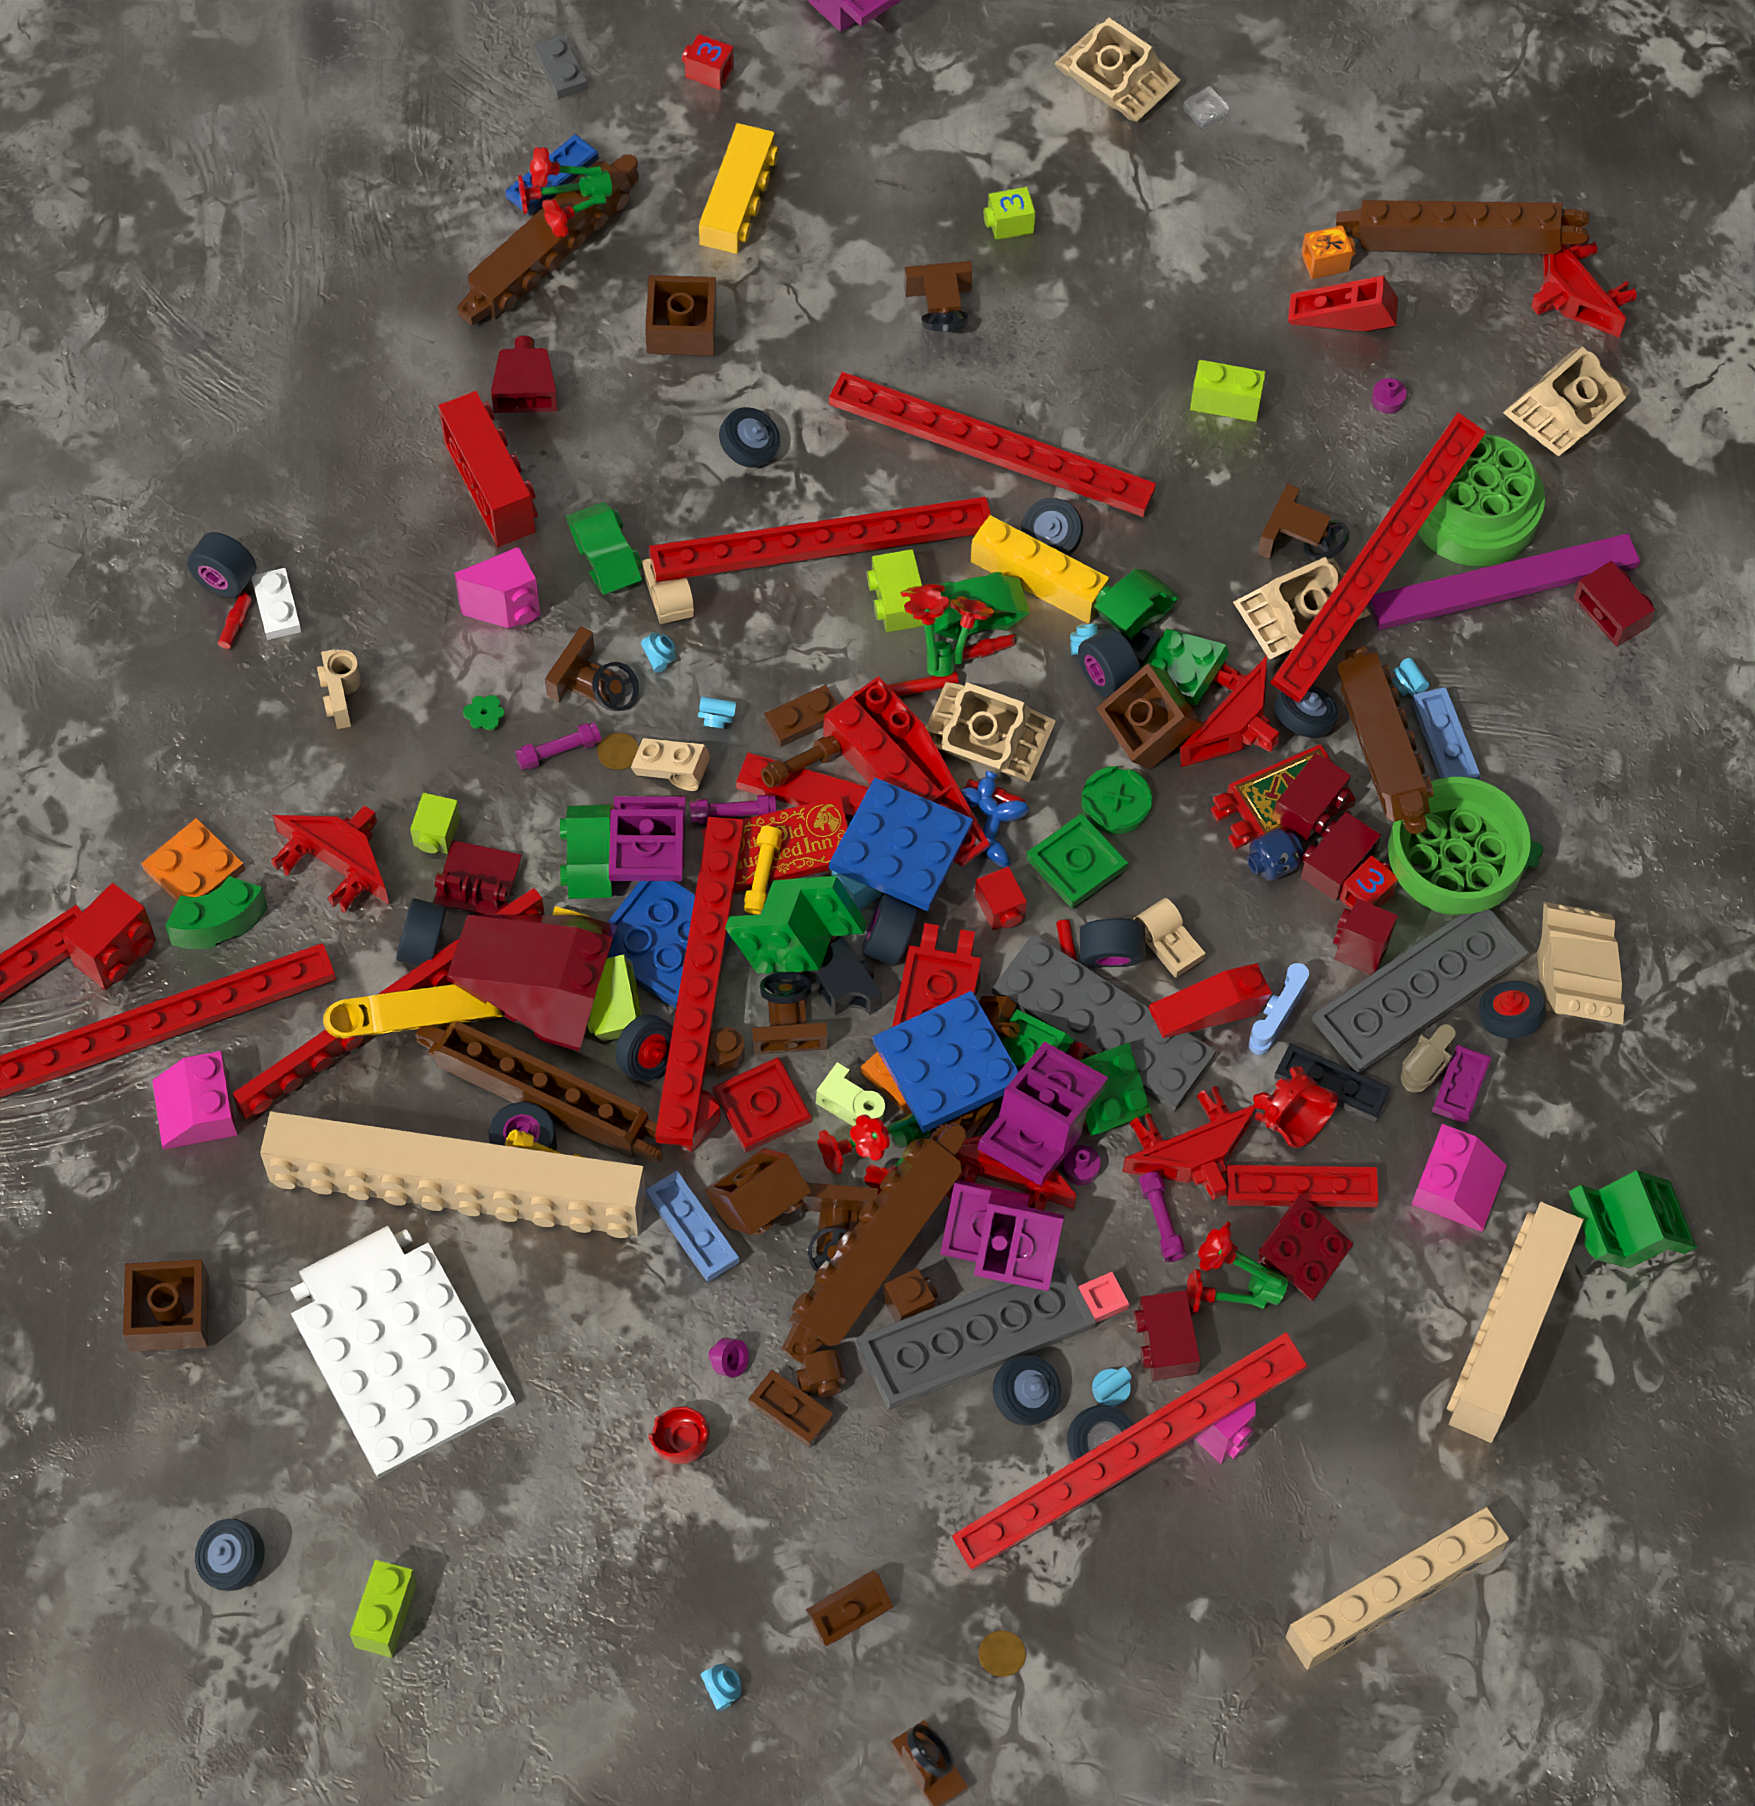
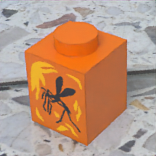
[1301,225,1355,279]

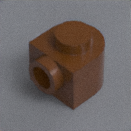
[706,1027,745,1078]
[796,1350,847,1398]

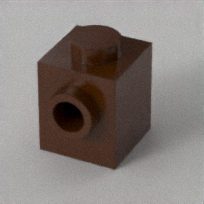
[883,1268,938,1323]

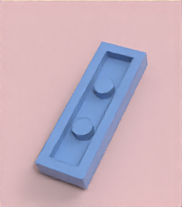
[1411,687,1481,780]
[645,1170,739,1283]

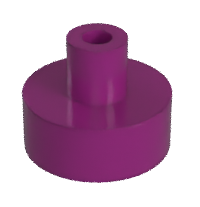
[1371,378,1407,414]
[1062,1145,1100,1185]
[708,1337,749,1378]

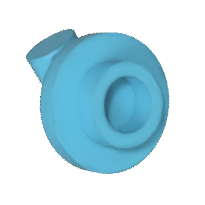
[1070,624,1102,655]
[640,632,676,673]
[1392,658,1429,696]
[698,696,736,729]
[1092,1367,1132,1407]
[701,1664,742,1711]

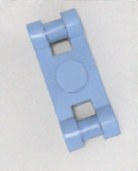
[1249,963,1309,1055]

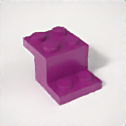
[807,0,902,32]
[609,796,686,881]
[978,1041,1108,1186]
[940,1179,1064,1291]

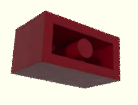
[1573,560,1656,647]
[1271,752,1351,842]
[1301,812,1381,901]
[1332,898,1398,975]
[1133,1290,1200,1381]

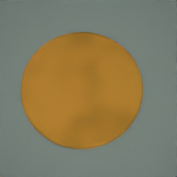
[597,733,639,770]
[978,1630,1026,1677]

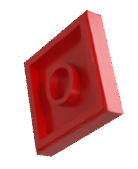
[712,1057,812,1153]

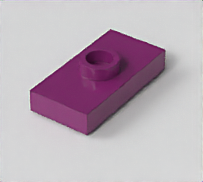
[1432,1044,1492,1125]

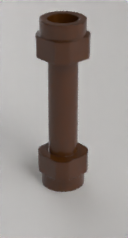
[761,735,840,788]

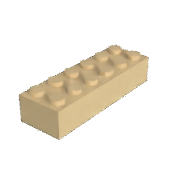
[1447,1202,1584,1443]

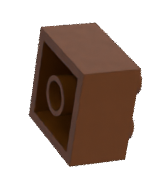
[645,275,717,356]
[1096,663,1203,769]
[704,1148,811,1235]
[123,1259,209,1352]

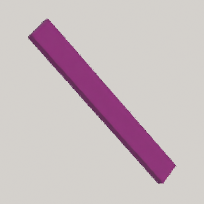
[1368,533,1640,630]

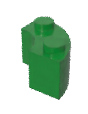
[566,502,643,595]
[1094,568,1181,640]
[933,572,1030,641]
[560,805,612,899]
[165,876,268,949]

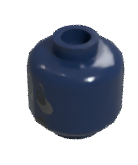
[1247,828,1303,881]

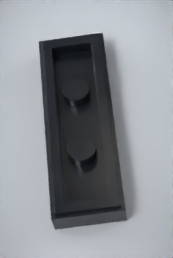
[1274,1043,1391,1123]

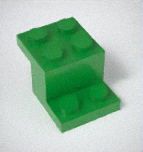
[725,876,868,974]
[1569,1170,1697,1269]

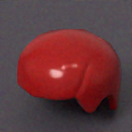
[648,1406,710,1464]

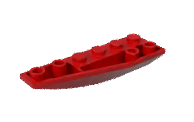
[823,676,990,867]

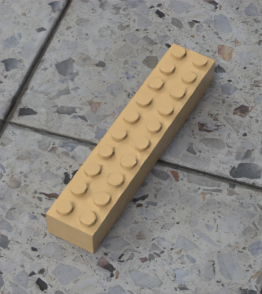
[260,1112,646,1238]

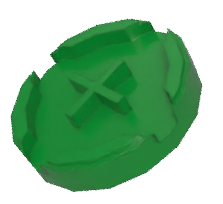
[1081,766,1152,834]

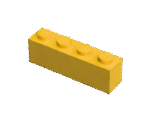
[699,123,779,254]
[971,515,1109,624]

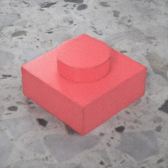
[1078,1272,1129,1323]

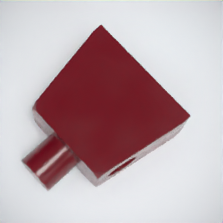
[491,336,558,413]

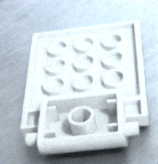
[290,1226,516,1479]

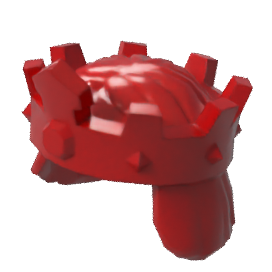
[1253,1065,1339,1149]

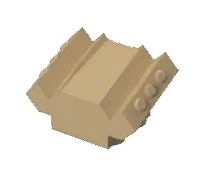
[1054,17,1181,122]
[1503,346,1631,457]
[1233,557,1371,660]
[926,682,1056,782]
[1537,902,1625,1025]

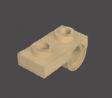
[641,558,694,625]
[317,649,361,729]
[631,738,710,791]
[1132,898,1206,978]

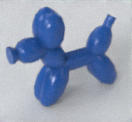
[960,771,1029,868]

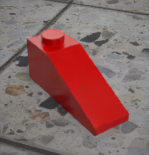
[1288,275,1398,331]
[1148,963,1272,1038]

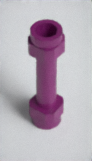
[514,722,602,770]
[689,795,776,824]
[1138,1172,1186,1263]

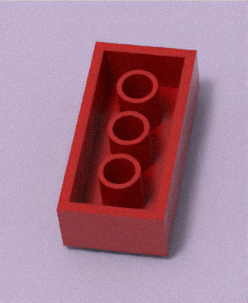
[438,391,538,547]

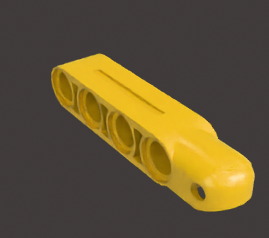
[323,985,504,1038]

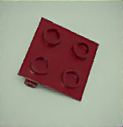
[433,840,522,915]
[1258,1194,1353,1301]

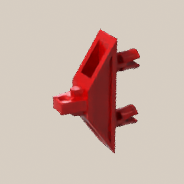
[1530,235,1637,338]
[1180,655,1279,767]
[271,805,389,913]
[1122,1086,1257,1201]
[946,1135,1077,1211]

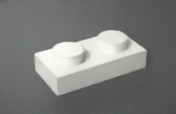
[252,568,301,640]

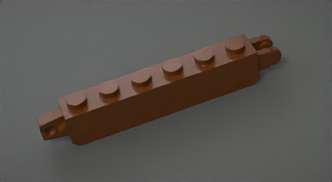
[457,153,639,326]
[1336,200,1590,254]
[1337,646,1434,835]
[415,1021,663,1163]
[781,1124,967,1364]

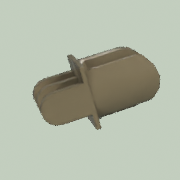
[1400,1024,1455,1093]

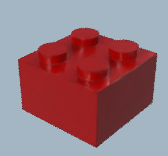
[61,882,156,990]

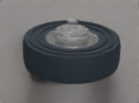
[1067,1405,1134,1461]

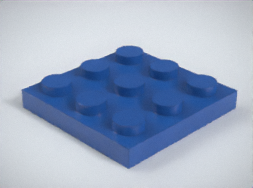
[829,777,973,911]
[608,881,732,1009]
[872,991,1019,1133]

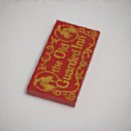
[701,796,848,893]

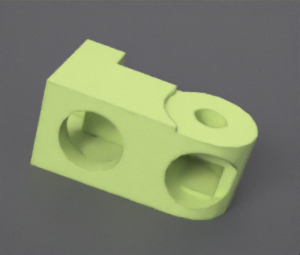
[816,1062,885,1126]

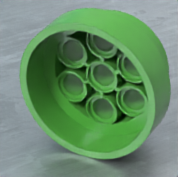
[1417,434,1545,566]
[1388,777,1531,915]

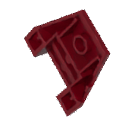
[447,915,618,1051]

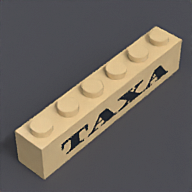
[1286,1507,1509,1671]

